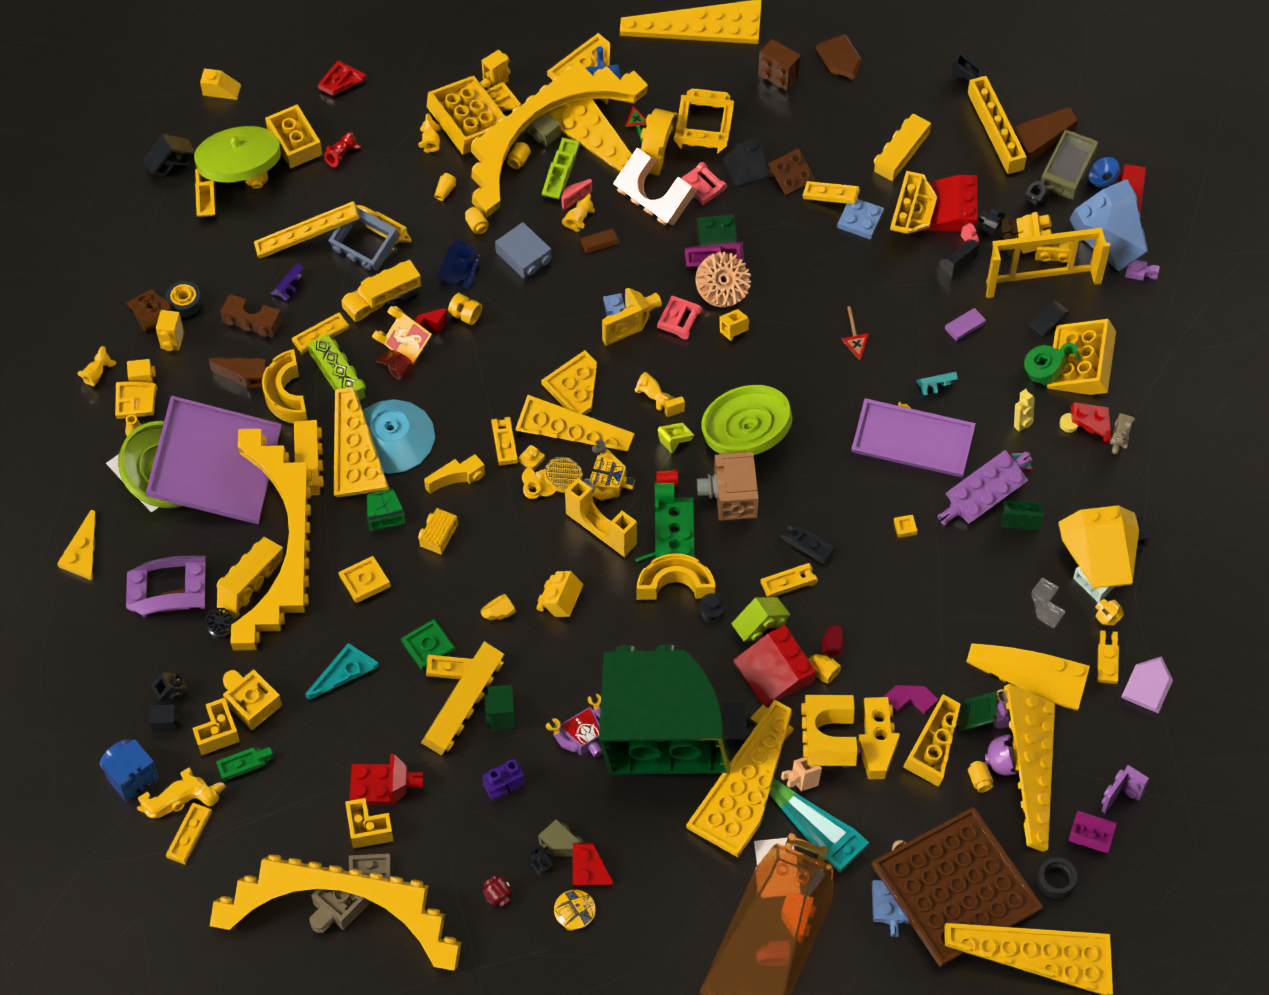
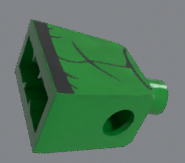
[367,489,405,531]

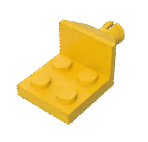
[602,288,662,346]

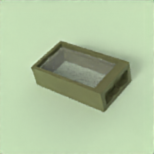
[1041,130,1098,200]

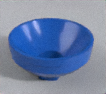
[1088,157,1121,187]

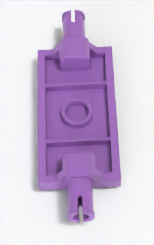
[938,450,1032,525]

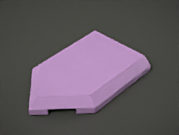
[1121,656,1173,713]

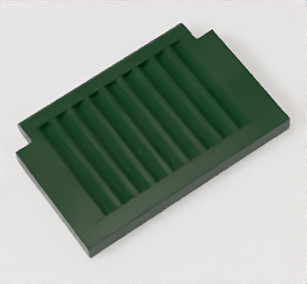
[955,691,998,732]

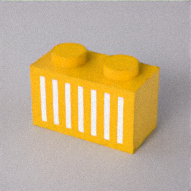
[156,310,184,351]

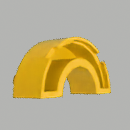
[641,108,678,176]
[262,349,308,424]
[637,554,715,600]

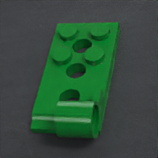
[655,483,694,559]

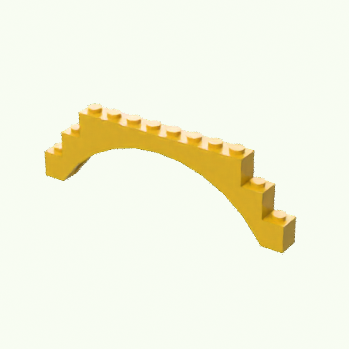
[471,62,648,218]
[231,429,312,651]
[210,854,461,970]

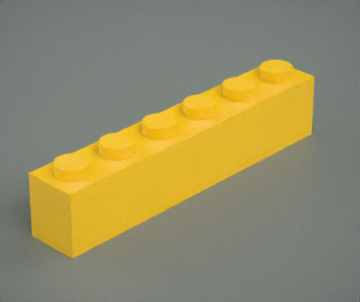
[968,76,1026,174]
[421,641,504,755]

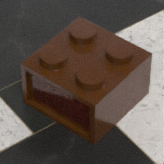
[758,39,801,91]

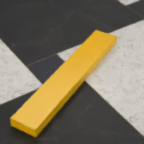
[254,201,360,259]

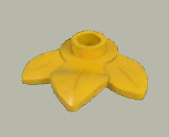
[522,467,556,499]

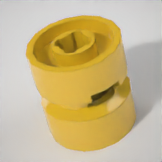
[448,293,482,325]

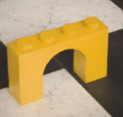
[565,478,637,557]
[801,695,857,766]

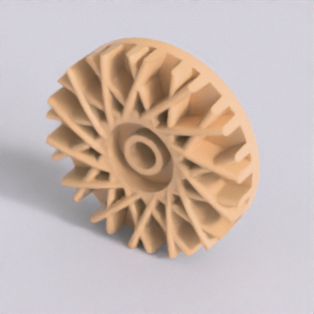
[696,252,751,308]

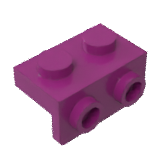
[1068,811,1117,853]

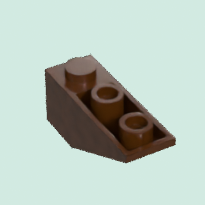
[209,357,267,388]

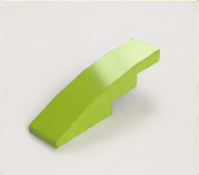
[542,138,580,199]

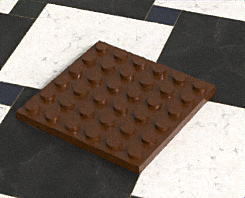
[871,807,1043,967]

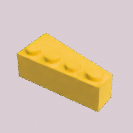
[217,537,283,620]
[903,694,960,787]

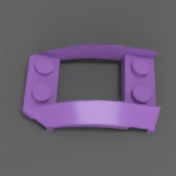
[126,556,206,617]

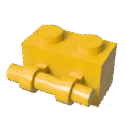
[536,571,584,617]

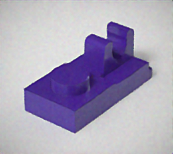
[271,263,303,301]

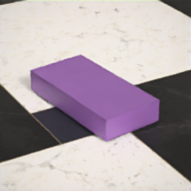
[945,308,986,341]

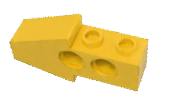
[858,697,899,779]

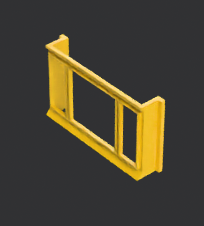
[986,228,1111,298]

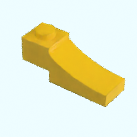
[424,454,485,494]

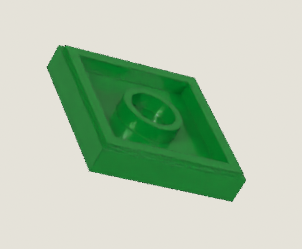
[401,619,455,670]

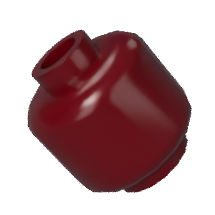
[482,875,513,907]

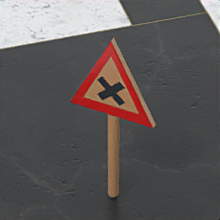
[841,306,869,360]

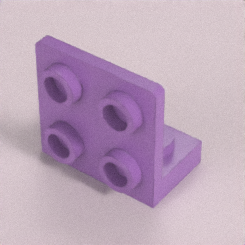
[1101,765,1149,813]

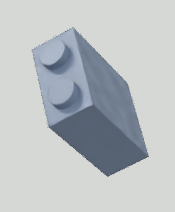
[495,222,552,279]

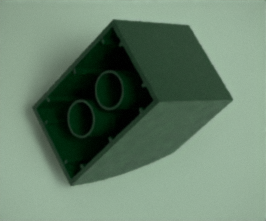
[599,644,730,775]

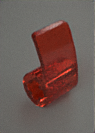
[376,349,414,380]

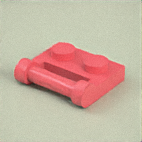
[681,162,728,205]
[657,296,702,339]

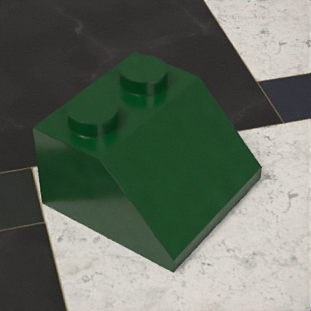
[697,214,737,246]

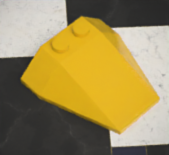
[1058,505,1139,589]

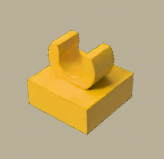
[518,445,545,471]

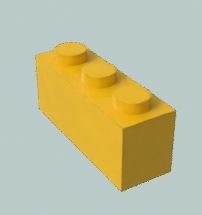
[361,260,421,308]

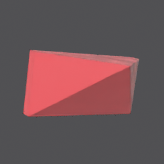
[561,179,592,210]

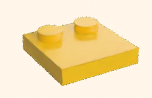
[338,556,391,603]

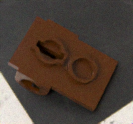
[126,289,173,331]

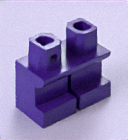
[483,759,526,802]

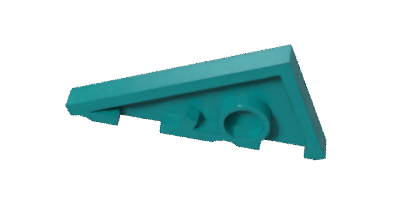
[305,643,379,700]

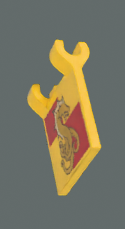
[372,306,433,365]

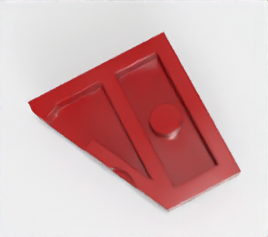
[1071,402,1111,442]

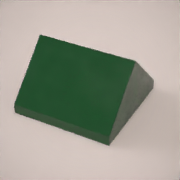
[1002,500,1044,530]

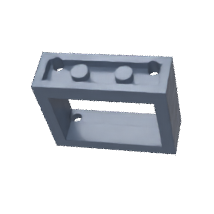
[328,207,400,271]

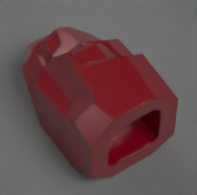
[821,625,843,658]

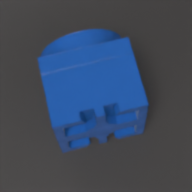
[100,739,159,802]

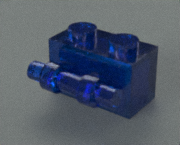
[438,240,481,288]

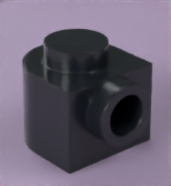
[1025,181,1049,206]

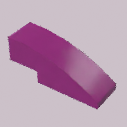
[685,242,744,267]

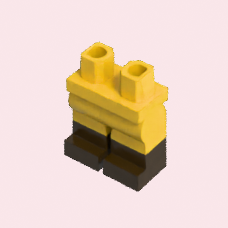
[1001,212,1052,257]

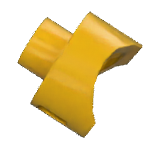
[1095,599,1124,626]

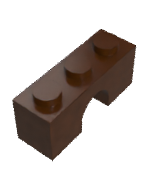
[220,294,282,338]

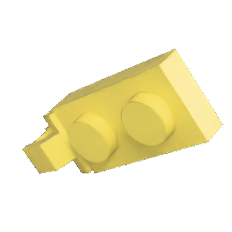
[1014,389,1035,432]

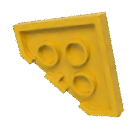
[541,350,597,415]

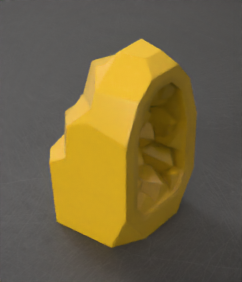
[481,594,517,621]
[808,654,841,684]

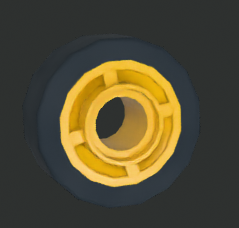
[166,281,202,317]

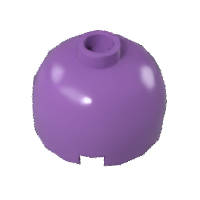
[985,734,1019,776]

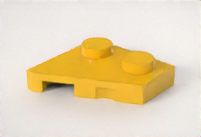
[485,82,521,111]

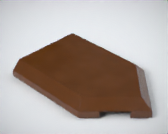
[815,35,862,80]

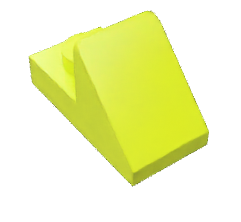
[658,423,694,453]

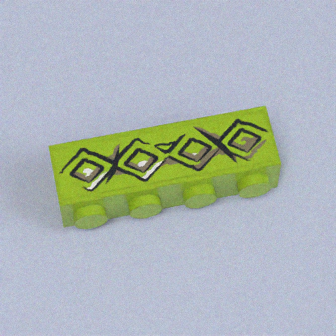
[308,334,366,400]

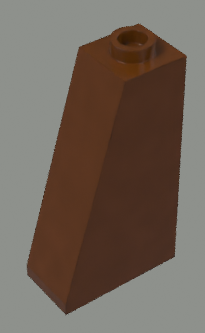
[1012,107,1078,164]

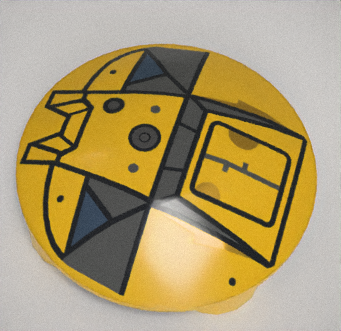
[554,890,596,931]

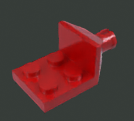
[349,754,424,805]

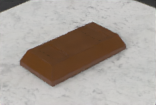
[580,228,620,254]

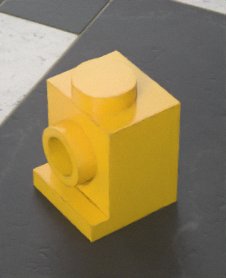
[720,309,749,341]

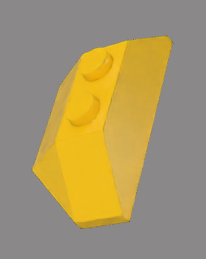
[890,171,937,234]

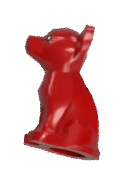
[324,131,361,167]

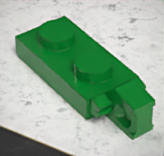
[216,747,274,782]

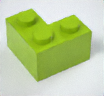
[731,597,790,642]

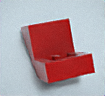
[414,309,447,334]

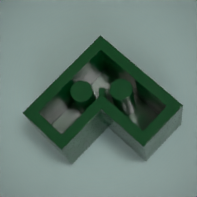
[485,685,515,731]

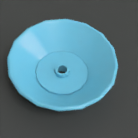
[363,399,435,474]

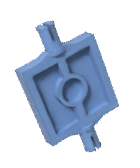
[872,880,910,937]

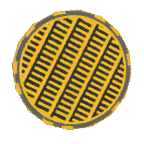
[544,457,583,493]

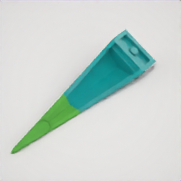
[769,778,869,873]

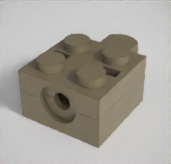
[309,866,372,933]

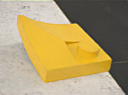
[115,382,157,419]

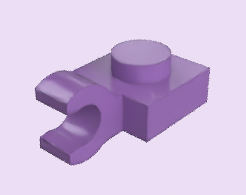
[1125,260,1160,281]

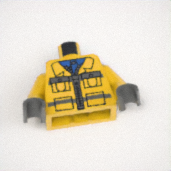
[583,440,635,501]

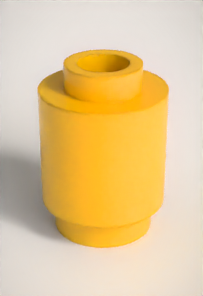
[507,142,531,169]
[465,207,489,234]
[968,761,993,793]

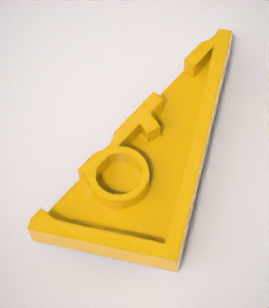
[57,510,96,580]

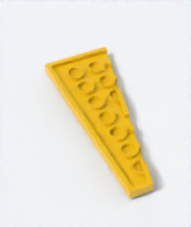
[620,0,761,44]
[1004,684,1055,852]
[945,923,1113,995]

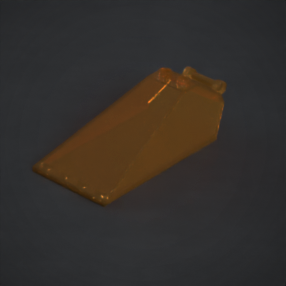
[699,832,833,995]

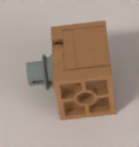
[697,451,758,520]

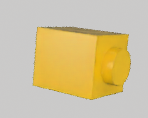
[127,359,156,383]

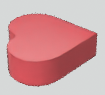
[961,223,979,243]

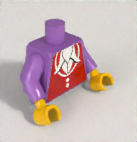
[546,694,603,758]

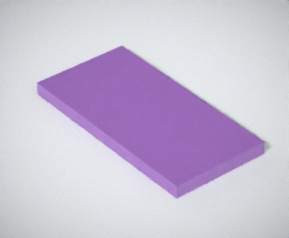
[851,399,976,478]

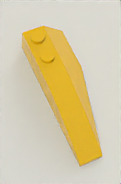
[967,644,1090,711]

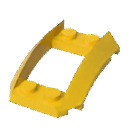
[674,89,734,154]

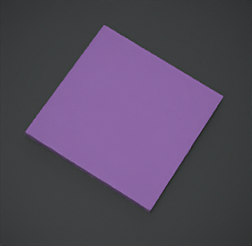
[145,396,282,524]

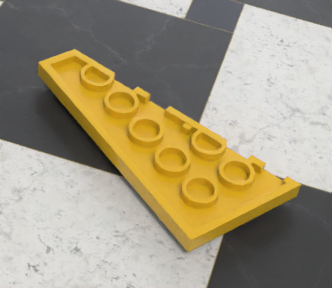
[547,99,632,172]
[334,387,389,498]

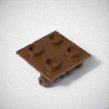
[768,148,815,195]

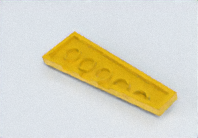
[515,395,635,451]

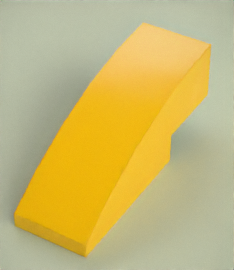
[195,169,216,217]

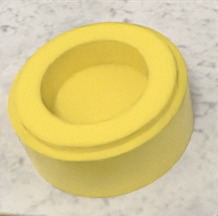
[1060,413,1078,433]

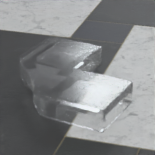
[1031,577,1065,628]

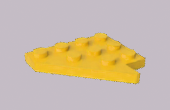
[547,33,610,105]

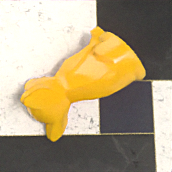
[418,113,441,153]
[562,194,595,232]
[78,346,116,386]
[635,372,675,411]

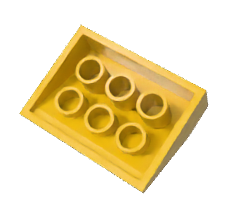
[427,75,505,155]
[1047,319,1116,395]

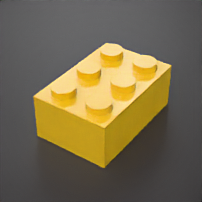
[265,104,322,169]

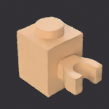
[781,757,822,791]

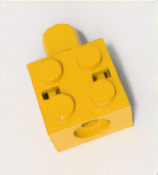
[223,669,282,731]

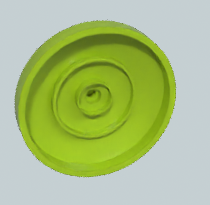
[194,126,281,182]
[702,385,793,455]
[118,421,183,508]

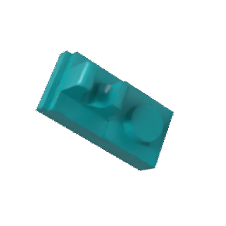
[916,372,958,395]

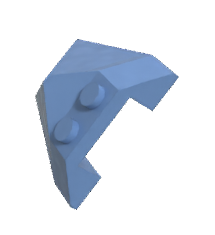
[1070,179,1148,271]

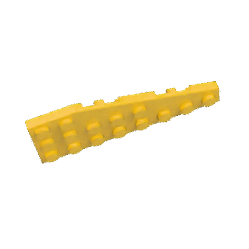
[686,700,792,857]

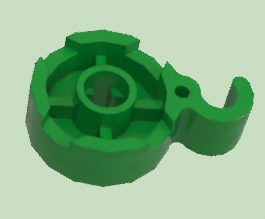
[1024,343,1081,385]

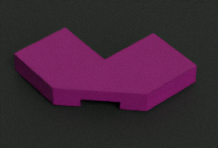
[883,685,939,714]

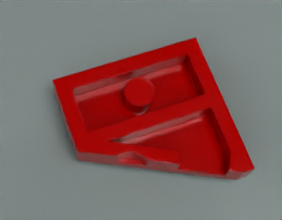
[318,61,366,96]
[573,842,613,885]

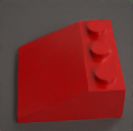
[922,175,977,232]
[733,625,816,707]

